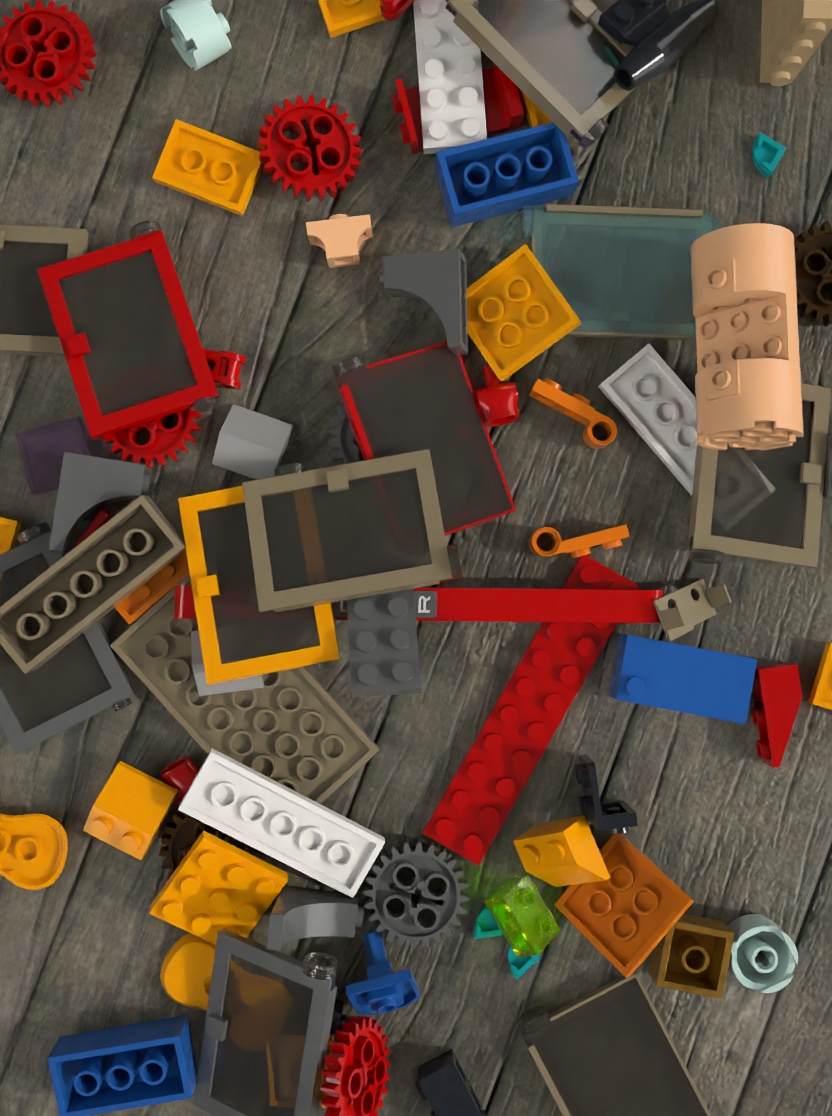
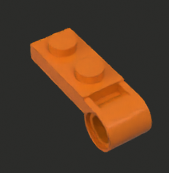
[529,379,617,449]
[529,524,630,558]

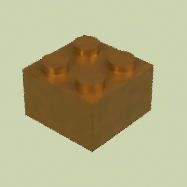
[648,913,734,999]

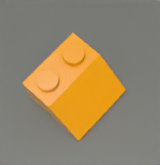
[83,761,178,860]
[513,815,610,887]

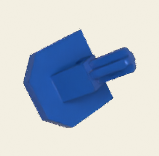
[345,930,420,1015]

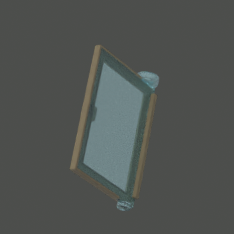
[521,204,722,341]

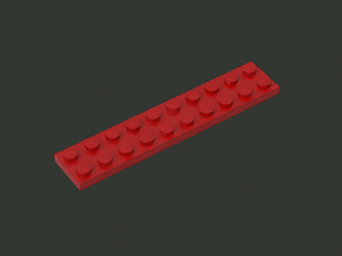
[423,555,639,866]

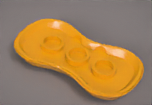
[0,813,68,890]
[160,933,296,1051]

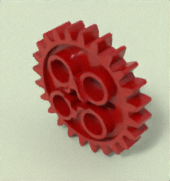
[0,0,97,108]
[257,94,362,202]
[98,362,203,468]
[320,1016,391,1116]

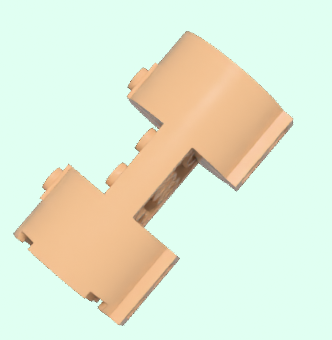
[690,223,804,451]

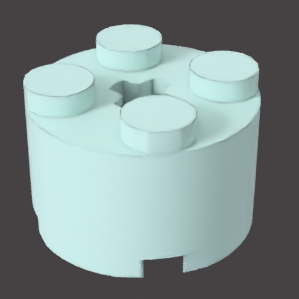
[160,0,232,71]
[728,914,798,993]

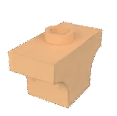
[306,214,373,268]

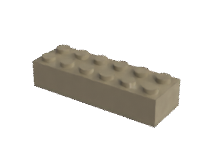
[0,495,186,674]

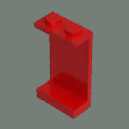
[391,63,524,154]

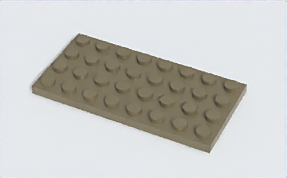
[110,559,380,804]

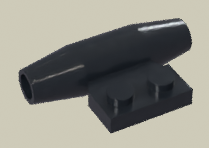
[598,0,718,91]

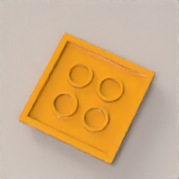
[467,244,582,381]
[149,830,288,945]

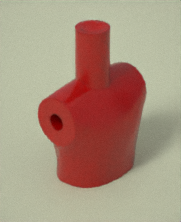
[474,365,520,427]
[160,756,200,805]

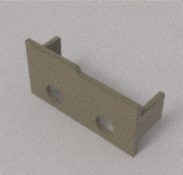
[653,579,732,642]

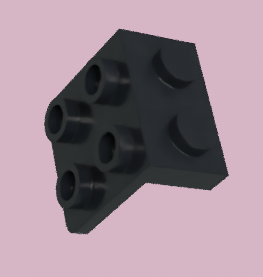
[575,755,638,834]

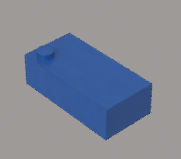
[434,122,579,228]
[609,633,757,724]
[47,1015,198,1116]

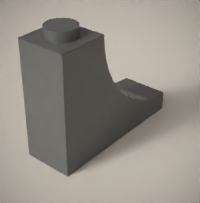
[379,249,468,355]
[49,452,151,554]
[266,886,364,951]

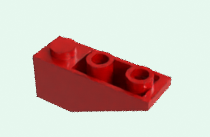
[751,662,802,768]

